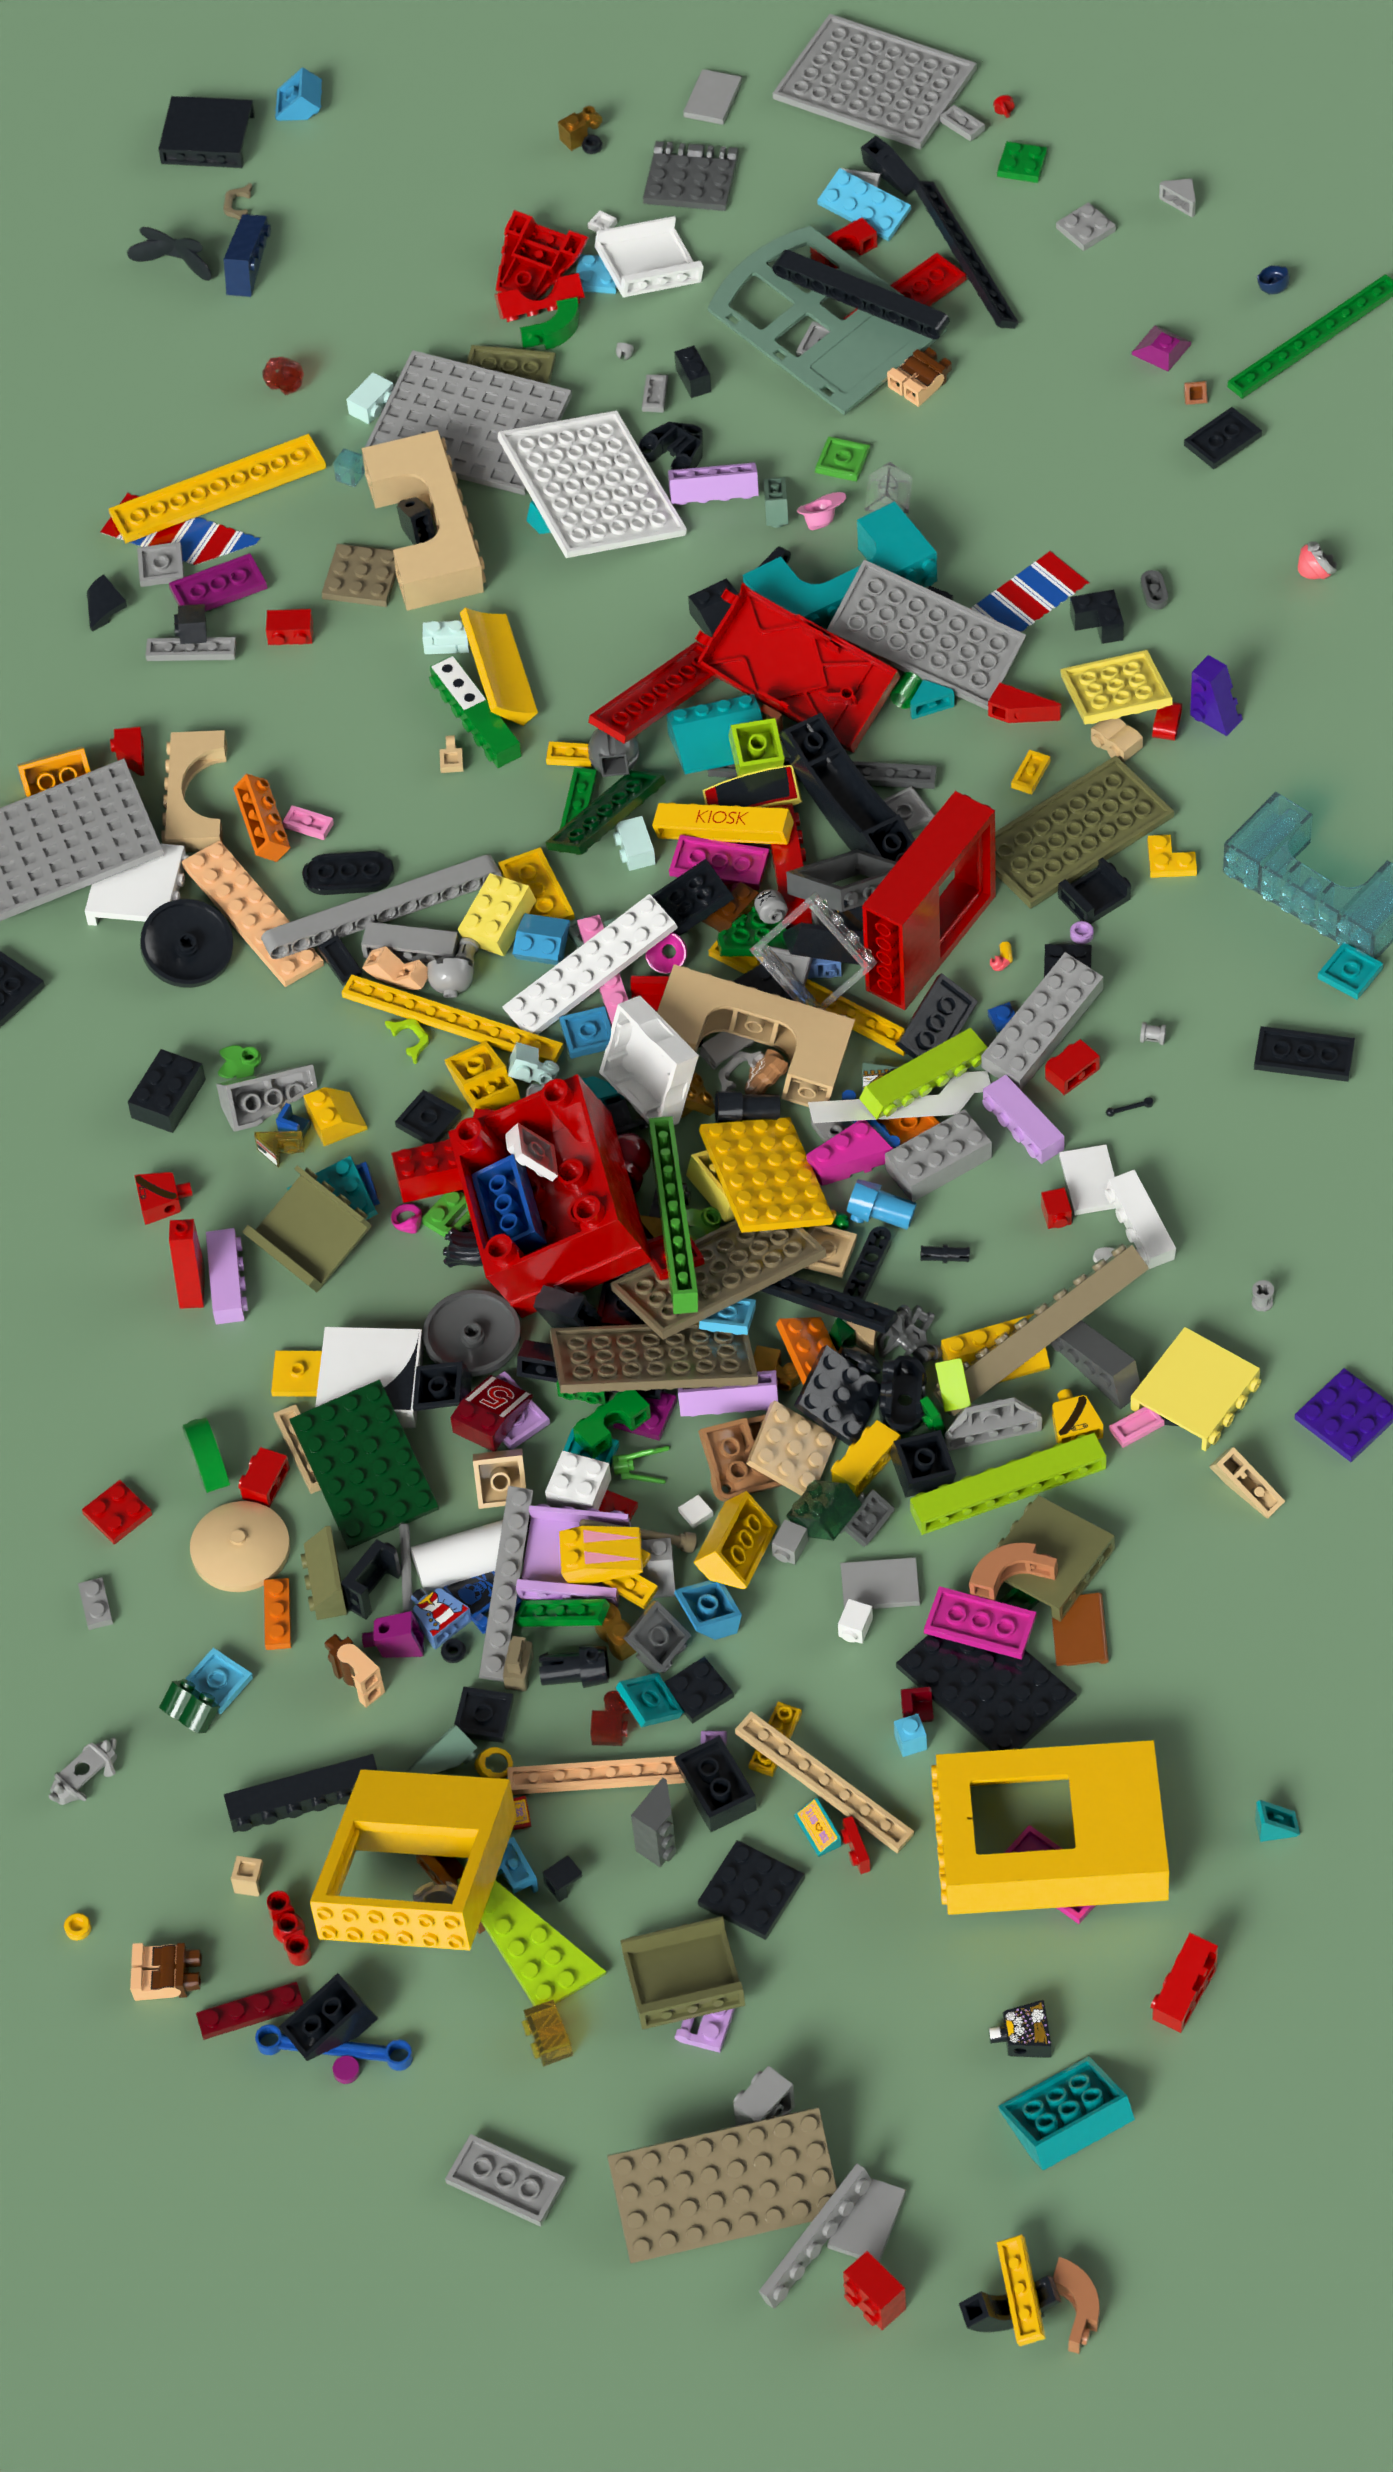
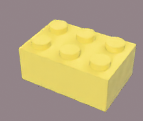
[458,873,536,957]

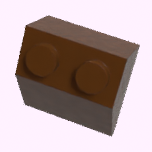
[701,882,759,932]

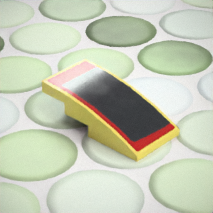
[702,765,802,808]

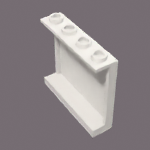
[595,216,704,297]
[85,844,189,926]

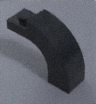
[959,2275,1061,2332]

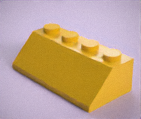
[941,1314,1050,1384]
[694,1491,778,1589]

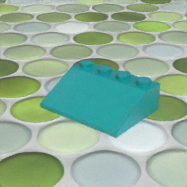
[666,694,763,775]
[998,2056,1135,2171]

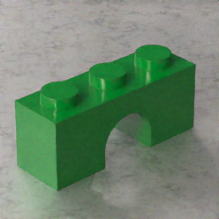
[573,1390,651,1459]

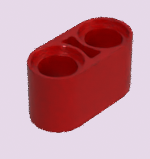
[1152,702,1182,741]

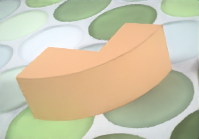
[362,946,428,990]

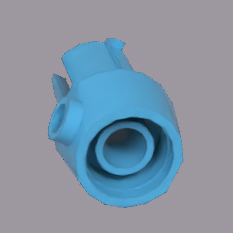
[847,1179,917,1230]

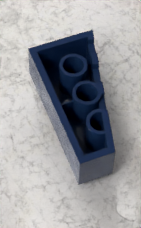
[224,214,271,297]

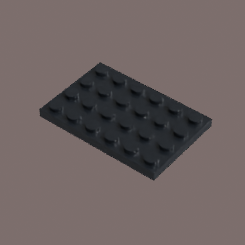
[896,1635,1077,1751]

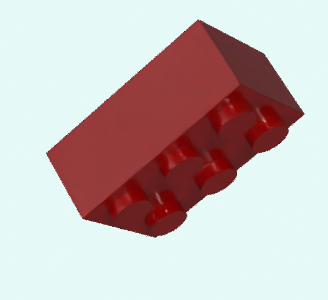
[391,1139,463,1203]

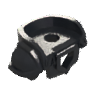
[879,1356,927,1433]

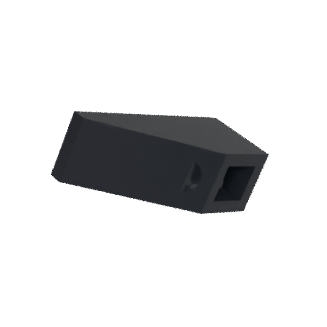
[861,135,919,196]

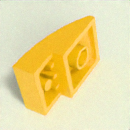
[444,1041,520,1112]

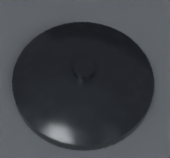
[140,899,233,988]

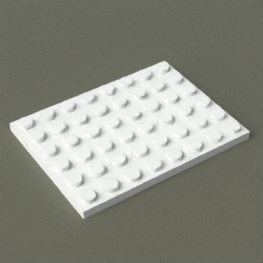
[497,411,687,558]

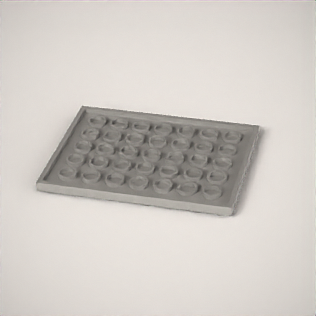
[773,14,977,150]

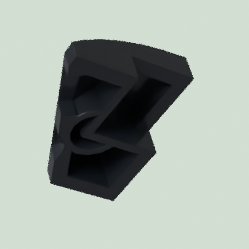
[87,574,127,632]

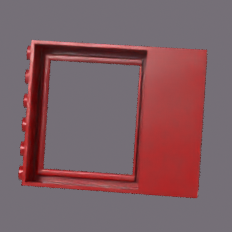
[862,791,996,1010]

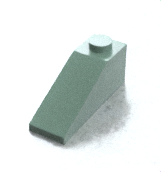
[764,477,788,528]
[405,1724,477,1774]

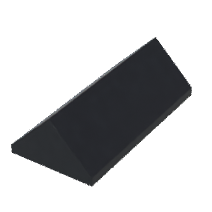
[782,922,865,966]

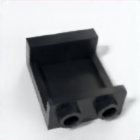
[1058,857,1131,924]
[341,1539,401,1620]

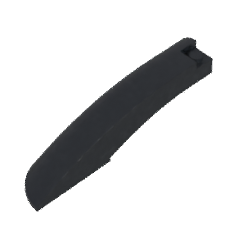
[780,713,915,862]

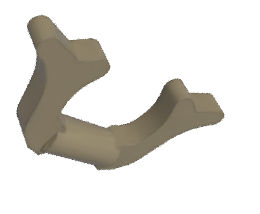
[223,183,252,220]

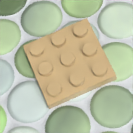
[746,1400,837,1500]

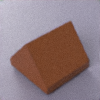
[1184,381,1207,405]

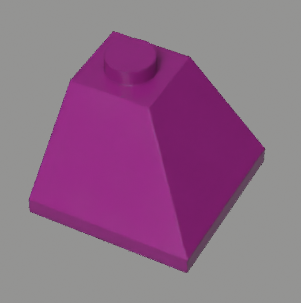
[1132,325,1191,372]

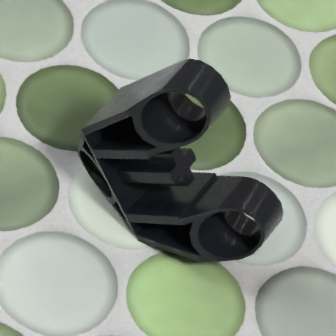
[638,422,703,470]

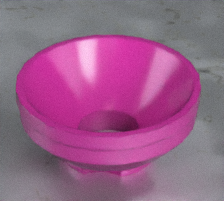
[645,932,687,974]

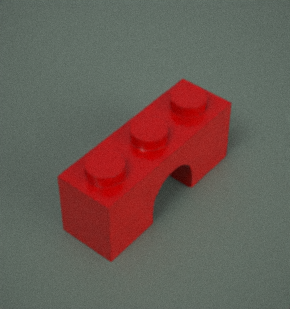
[810,217,877,269]

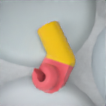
[989,942,1013,971]

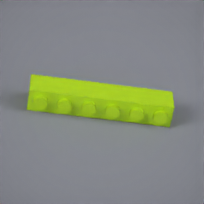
[859,1027,988,1120]

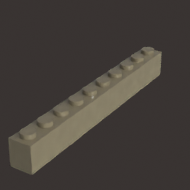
[932,1244,1150,1416]

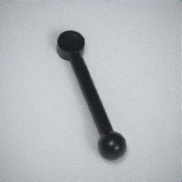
[1106,1097,1153,1117]

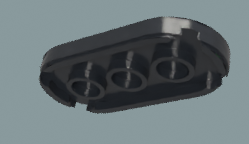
[302,851,394,895]

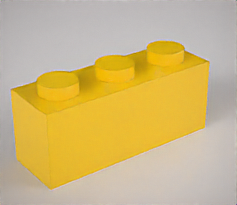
[831,1420,901,1499]

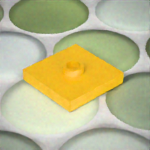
[271,1351,322,1397]

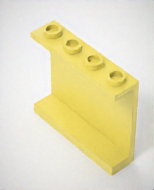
[1131,1327,1261,1451]

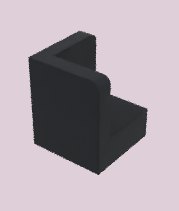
[543,1855,582,1902]

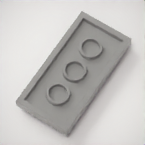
[445,2134,566,2227]

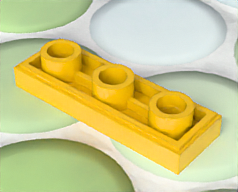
[749,1702,802,1777]

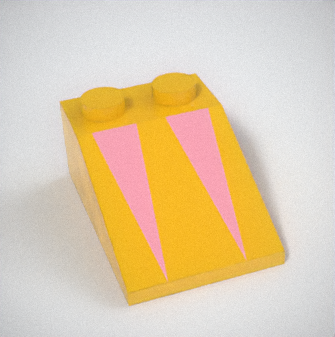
[559,1526,643,1585]

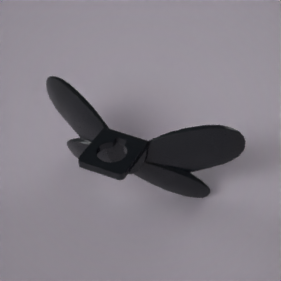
[127,227,211,281]

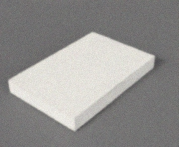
[1059,1145,1115,1215]

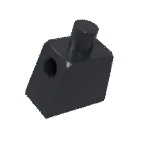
[397,497,436,545]

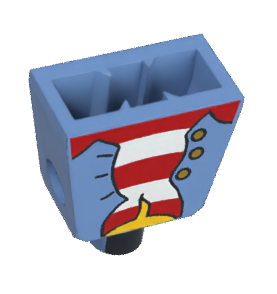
[411,1588,472,1650]

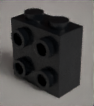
[533,1285,602,1328]

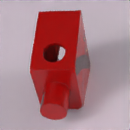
[134,1172,193,1225]

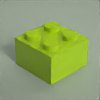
[728,718,785,777]

